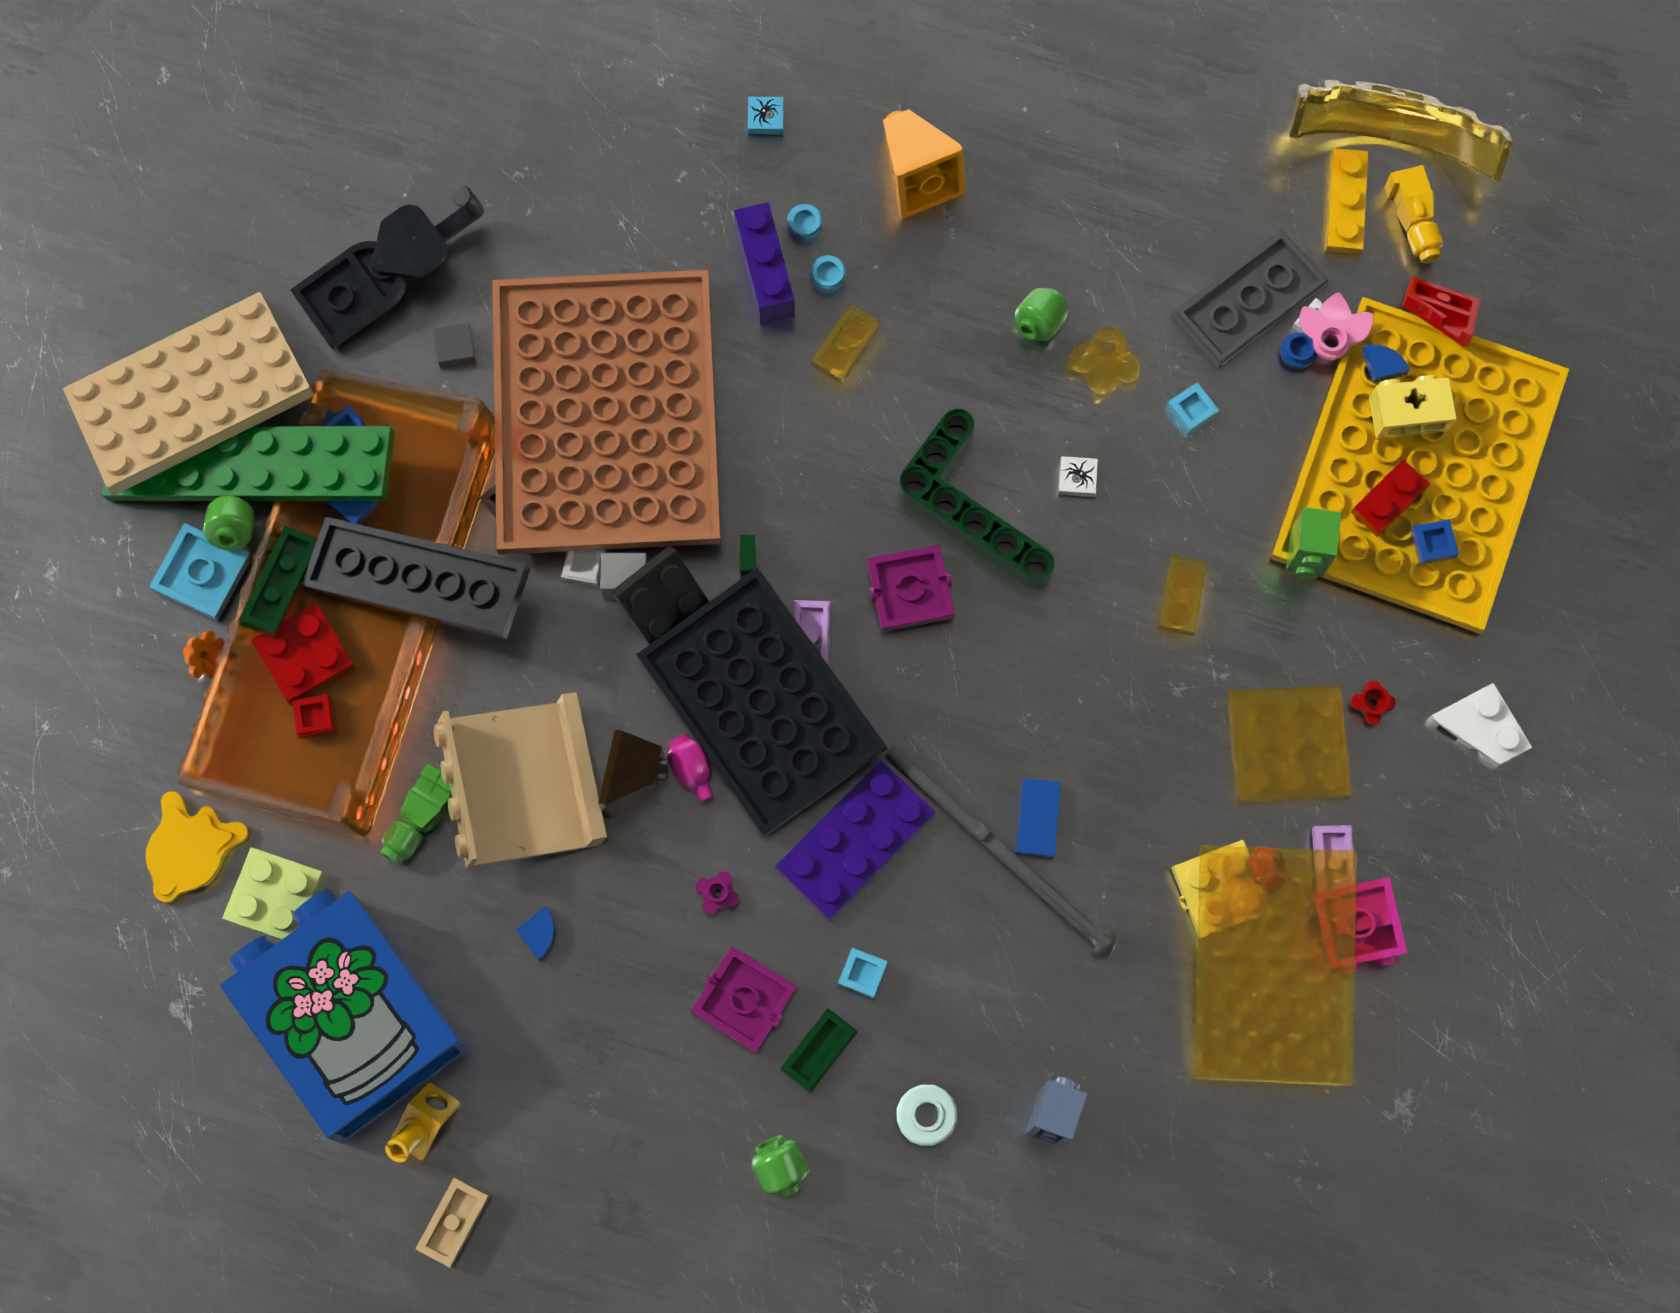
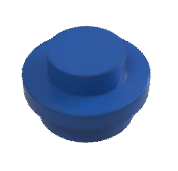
[1280,333,1317,369]

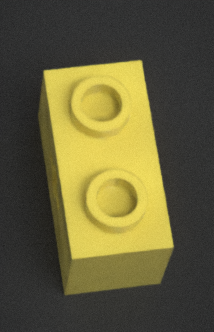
[1369,375,1457,439]

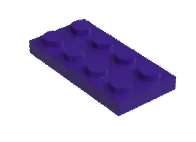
[775,760,935,921]

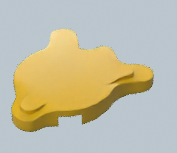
[145,791,249,904]

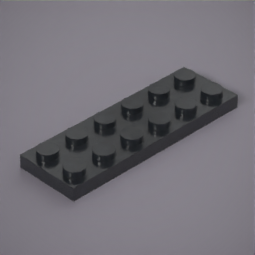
[301,517,531,639]

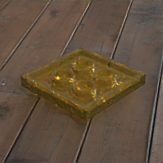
[1227,685,1351,803]

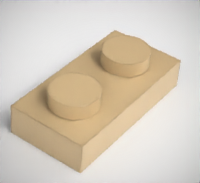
[415,1178,490,1268]

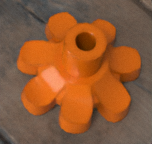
[183,631,227,679]

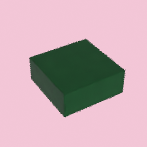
[740,535,756,579]

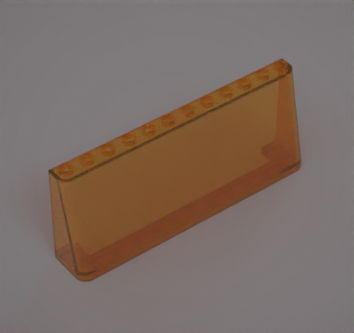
[177,368,495,837]

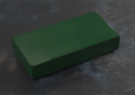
[780,1008,858,1094]

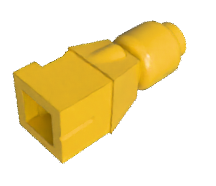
[1384,165,1444,264]

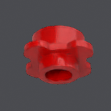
[1350,680,1396,725]

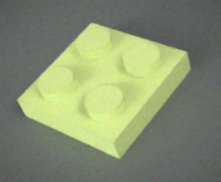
[222,847,324,940]

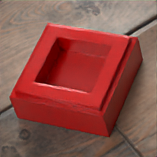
[292,694,337,739]

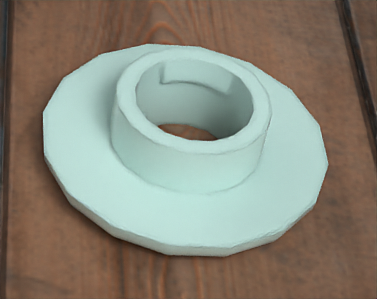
[897,1084,958,1146]

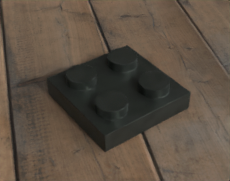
[611,545,709,645]

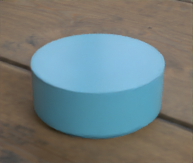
[787,204,823,242]
[810,255,846,293]

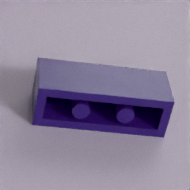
[734,202,795,324]

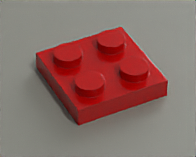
[251,602,355,705]

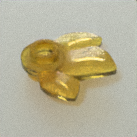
[1066,327,1139,397]

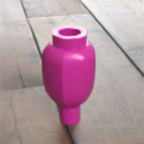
[667,733,714,802]

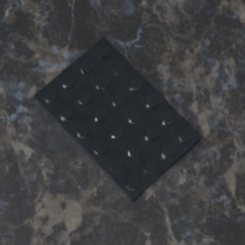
[636,567,888,837]

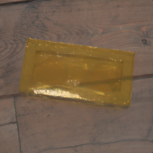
[811,304,880,384]
[1157,555,1208,636]

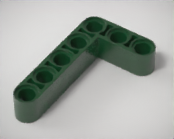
[898,408,1054,589]

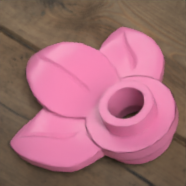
[1299,292,1373,360]

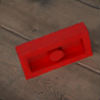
[1351,459,1430,538]

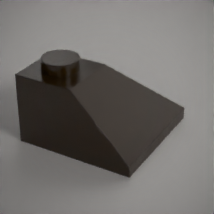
[598,729,669,819]

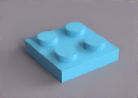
[149,523,253,621]

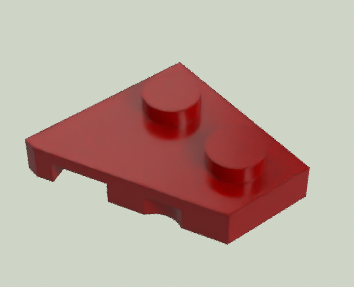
[1402,276,1480,347]

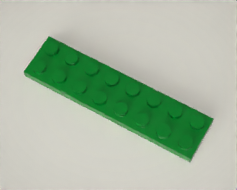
[102,426,395,501]

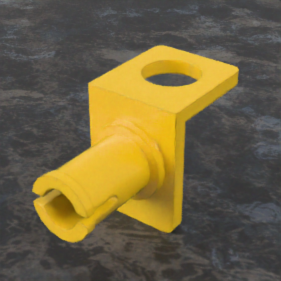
[385,1083,460,1163]

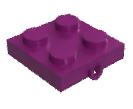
[867,544,955,632]
[690,946,797,1054]

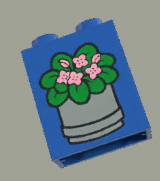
[219,889,468,1144]

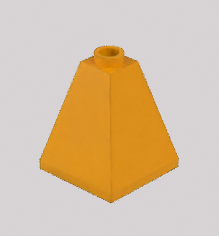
[883,109,966,219]

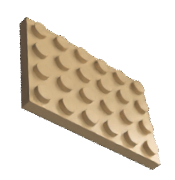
[63,292,315,496]

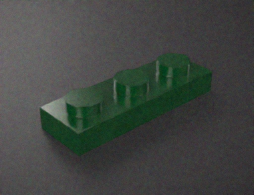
[239,525,318,639]

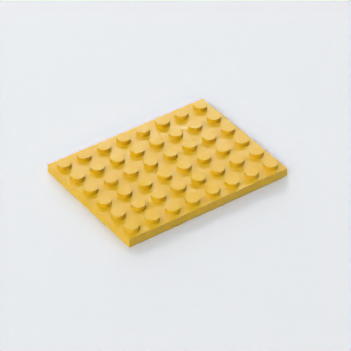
[1270,297,1569,634]

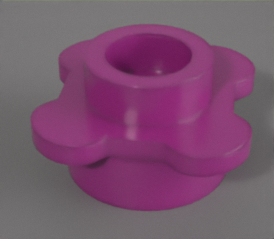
[696,871,739,914]

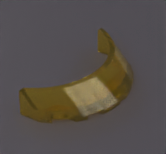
[1289,80,1513,182]

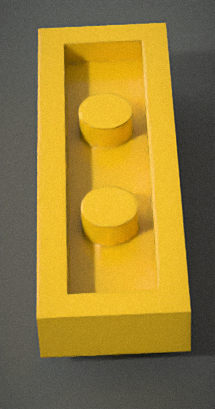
[1325,148,1368,255]

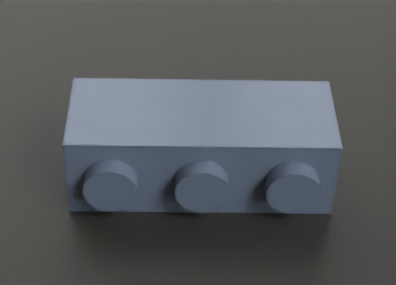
[1025,1077,1087,1148]

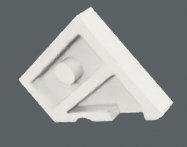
[1428,683,1532,767]

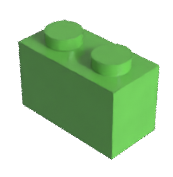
[1286,507,1342,579]

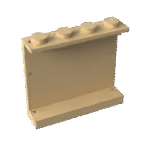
[434,692,607,868]

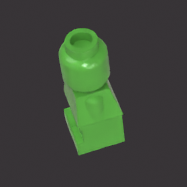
[380,763,452,865]

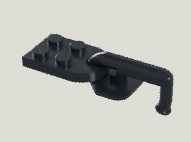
[290,185,484,349]

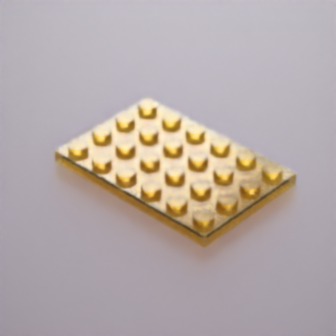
[1194,845,1357,1086]

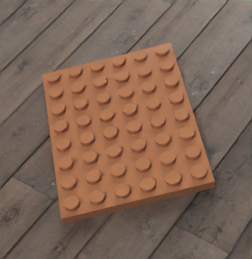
[492,270,721,555]

